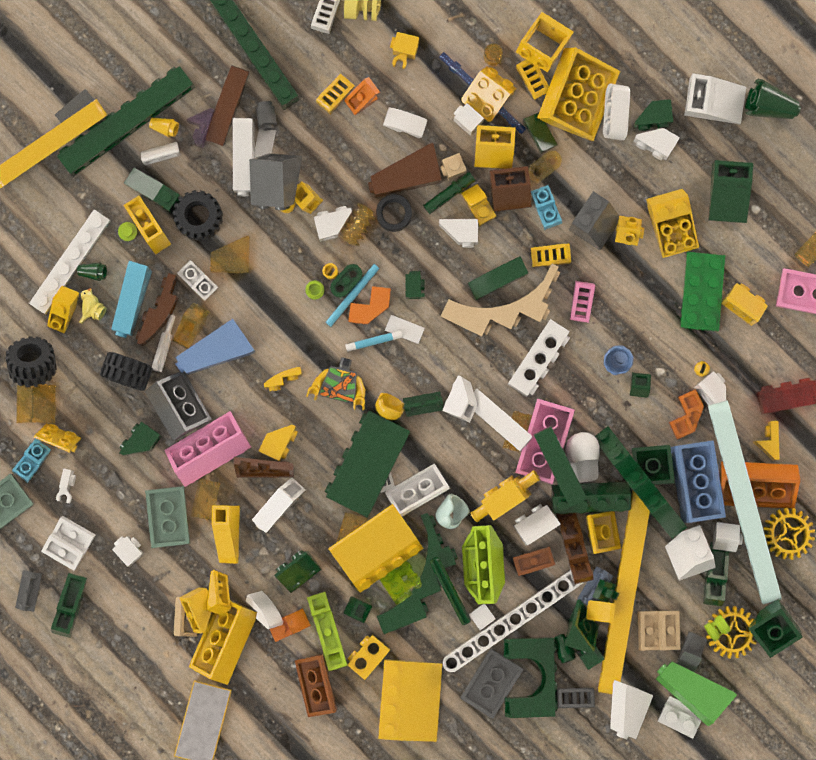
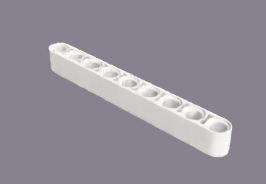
[443,569,584,672]

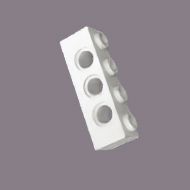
[508,319,570,397]

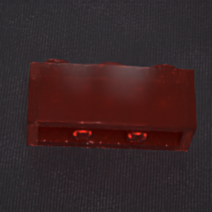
[757,378,816,415]

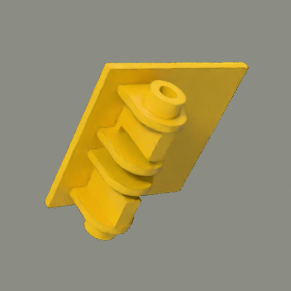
[34,423,81,453]

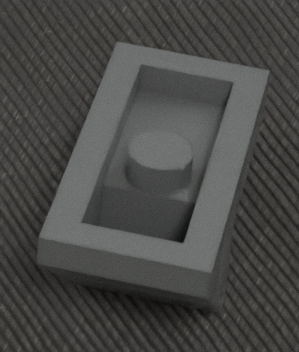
[676,632,708,672]

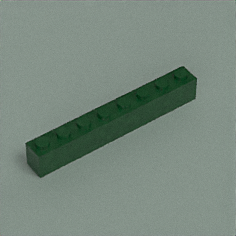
[209,0,299,110]
[57,66,195,177]

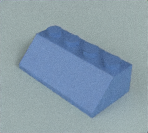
[671,441,726,523]

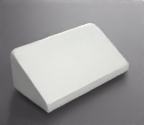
[141,142,181,165]

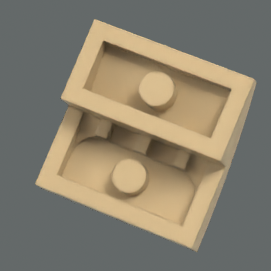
[638,611,680,651]

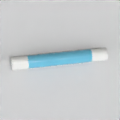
[345,330,403,352]

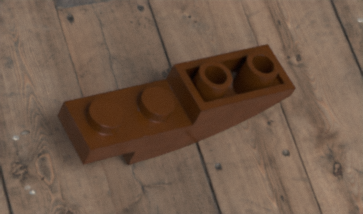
[136,273,179,346]

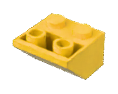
[474,125,515,169]

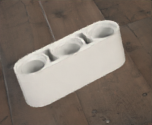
[603,84,630,140]

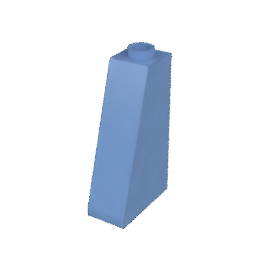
[175,319,255,375]

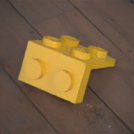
[461,66,517,122]

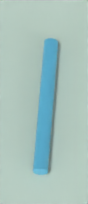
[325,264,380,327]

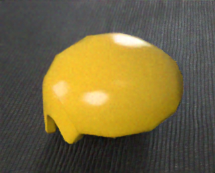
[375,393,404,420]

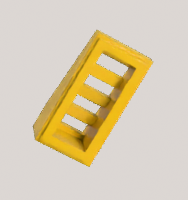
[516,59,549,100]
[316,74,355,115]
[531,243,571,267]
[207,570,231,615]

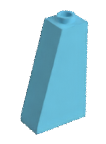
[111,261,152,338]

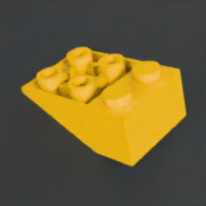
[646,189,699,258]

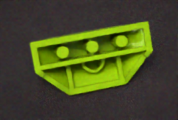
[462,525,505,604]

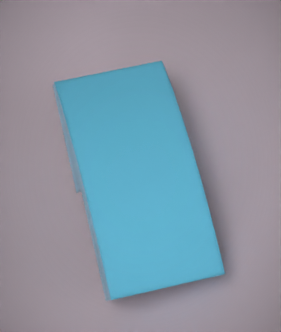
[531,185,562,230]
[12,438,51,483]

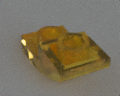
[794,232,816,268]

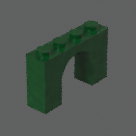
[503,637,558,718]

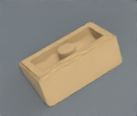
[174,597,197,637]

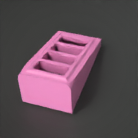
[570,281,595,323]

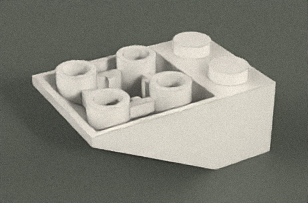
[684,74,746,124]

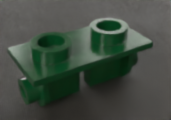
[403,392,443,417]

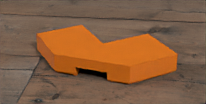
[348,286,391,325]
[669,389,704,440]

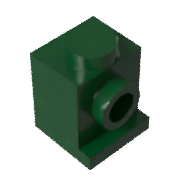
[405,271,425,299]
[576,646,605,670]

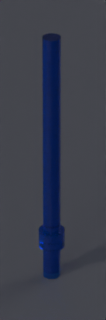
[439,52,527,135]

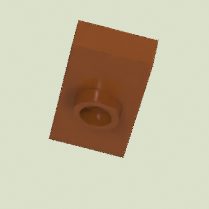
[513,547,555,576]

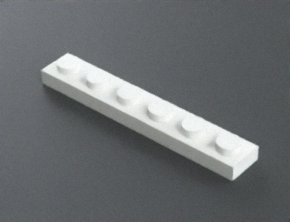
[29,210,111,315]

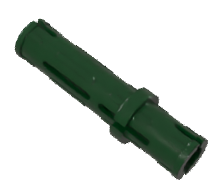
[423,171,476,215]

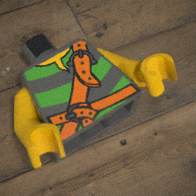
[306,357,365,410]

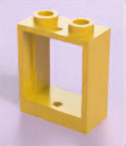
[516,12,574,72]

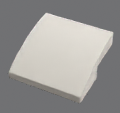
[41,516,95,571]

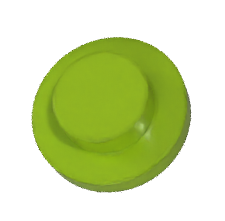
[118,222,137,241]
[305,280,325,300]

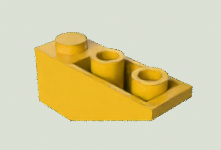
[212,505,240,564]

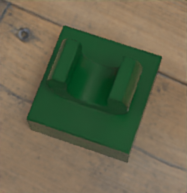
[592,579,619,602]

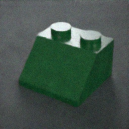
[748,599,803,658]

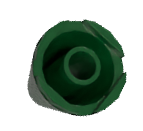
[745,78,801,119]

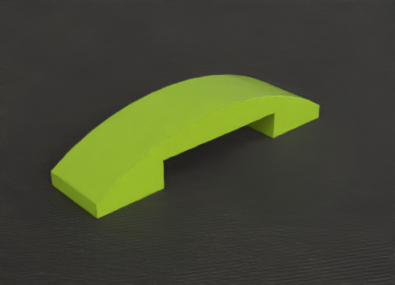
[307,592,348,672]

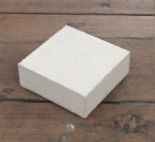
[469,604,495,630]

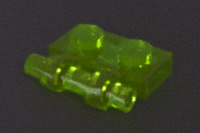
[379,561,422,605]

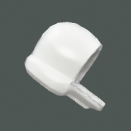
[564,432,600,483]

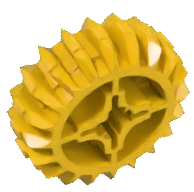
[763,508,815,560]
[706,606,757,659]

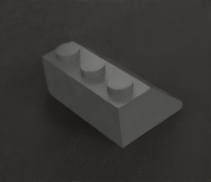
[145,371,212,441]

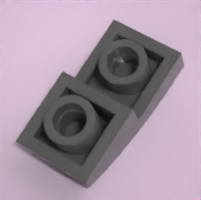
[55,89,95,123]

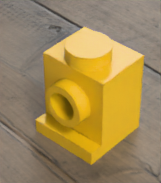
[294,181,323,214]

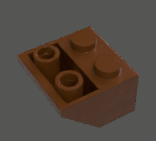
[489,166,532,212]

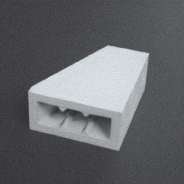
[252,477,306,533]
[610,680,653,740]

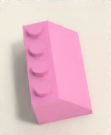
[515,399,575,485]
[164,411,251,487]

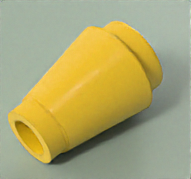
[149,117,179,138]

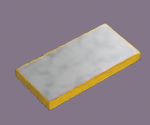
[174,680,232,760]

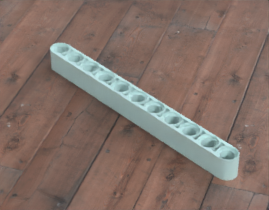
[708,400,782,605]

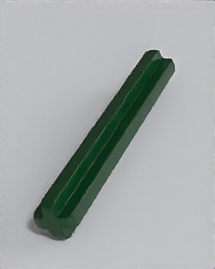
[430,557,471,625]

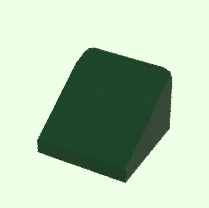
[630,372,651,398]
[343,596,372,623]

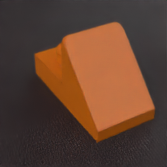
[344,77,380,115]
[270,608,311,642]

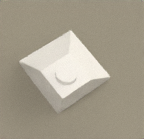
[694,371,726,406]

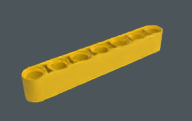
[0,99,108,188]

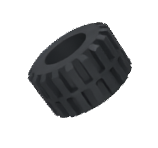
[173,190,223,241]
[5,336,57,388]
[100,352,153,391]

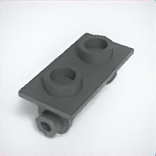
[15,570,42,612]

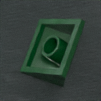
[631,445,675,485]
[564,599,599,653]

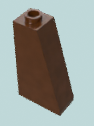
[368,143,442,198]

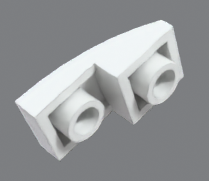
[383,107,427,138]
[177,260,218,301]
[246,591,283,629]

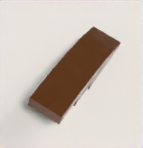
[205,65,250,146]
[556,513,594,584]

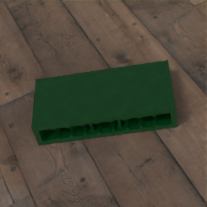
[325,411,410,518]

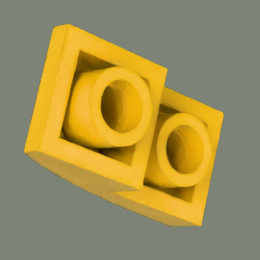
[264,367,302,391]

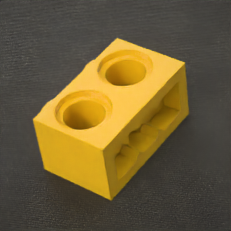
[347,634,390,680]

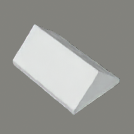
[385,463,450,517]

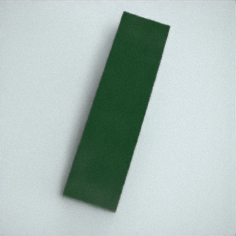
[533,426,587,507]

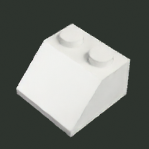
[514,504,561,545]
[665,525,715,581]

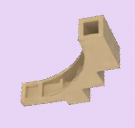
[441,264,560,336]

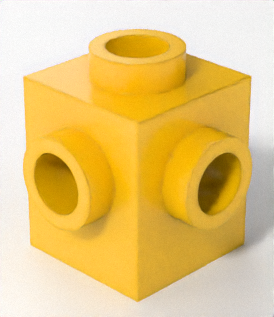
[615,216,645,246]

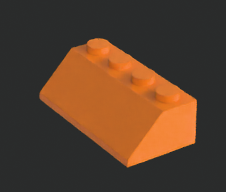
[719,461,800,508]

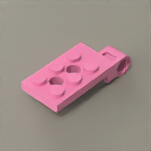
[776,268,816,314]

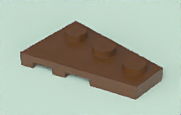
[234,457,294,478]

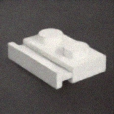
[657,696,701,738]

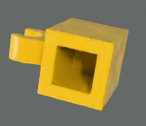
[390,32,419,69]

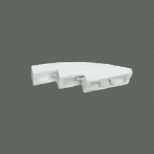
[474,389,533,452]

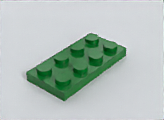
[680,252,725,332]

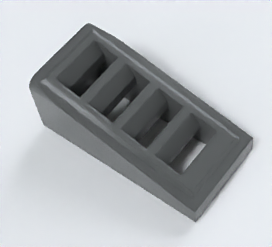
[555,688,595,708]

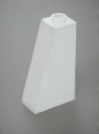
[233,118,255,197]

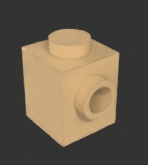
[440,153,467,181]

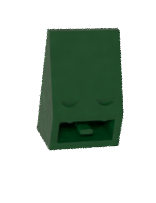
[708,160,753,223]
[274,550,322,593]

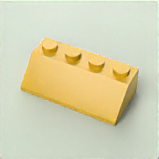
[189,600,257,685]

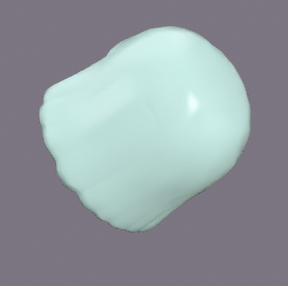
[435,494,470,529]

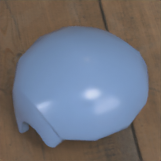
[604,345,633,375]

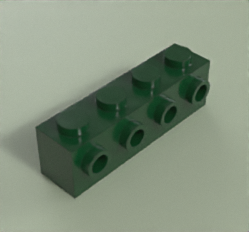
[551,482,631,514]

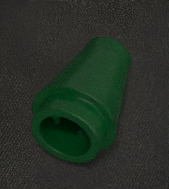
[77,262,107,281]
[554,634,576,664]

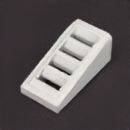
[311,0,340,34]

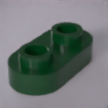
[330,264,362,298]

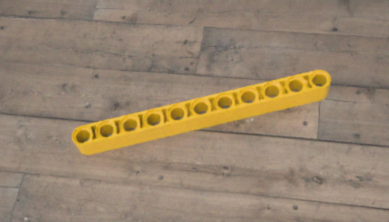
[598,489,650,695]

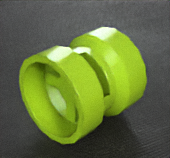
[704,615,731,642]

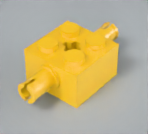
[470,470,540,522]

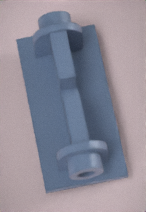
[577,566,613,606]

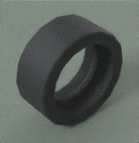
[376,194,412,232]

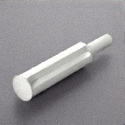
[152,315,175,372]

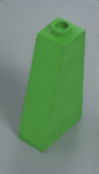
[656,662,737,726]

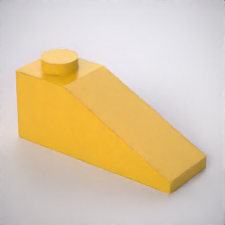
[123,195,171,255]

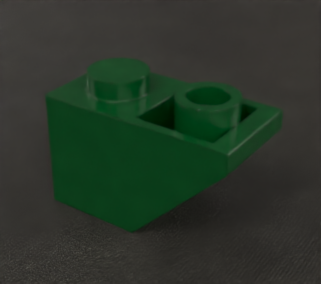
[633,99,673,131]
[119,422,162,456]

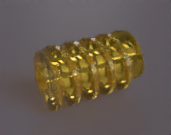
[339,203,376,247]

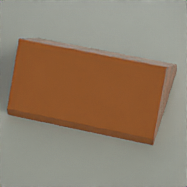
[295,654,337,717]

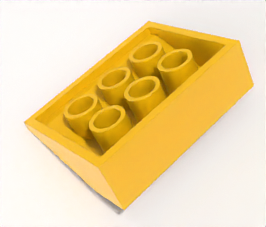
[537,47,620,141]
[328,504,424,593]
[378,659,442,742]

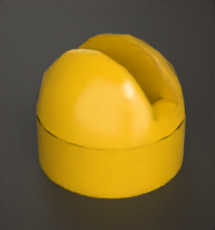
[322,263,339,279]
[694,361,710,377]

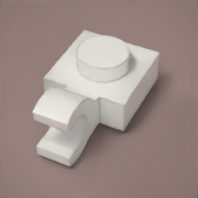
[56,469,76,504]

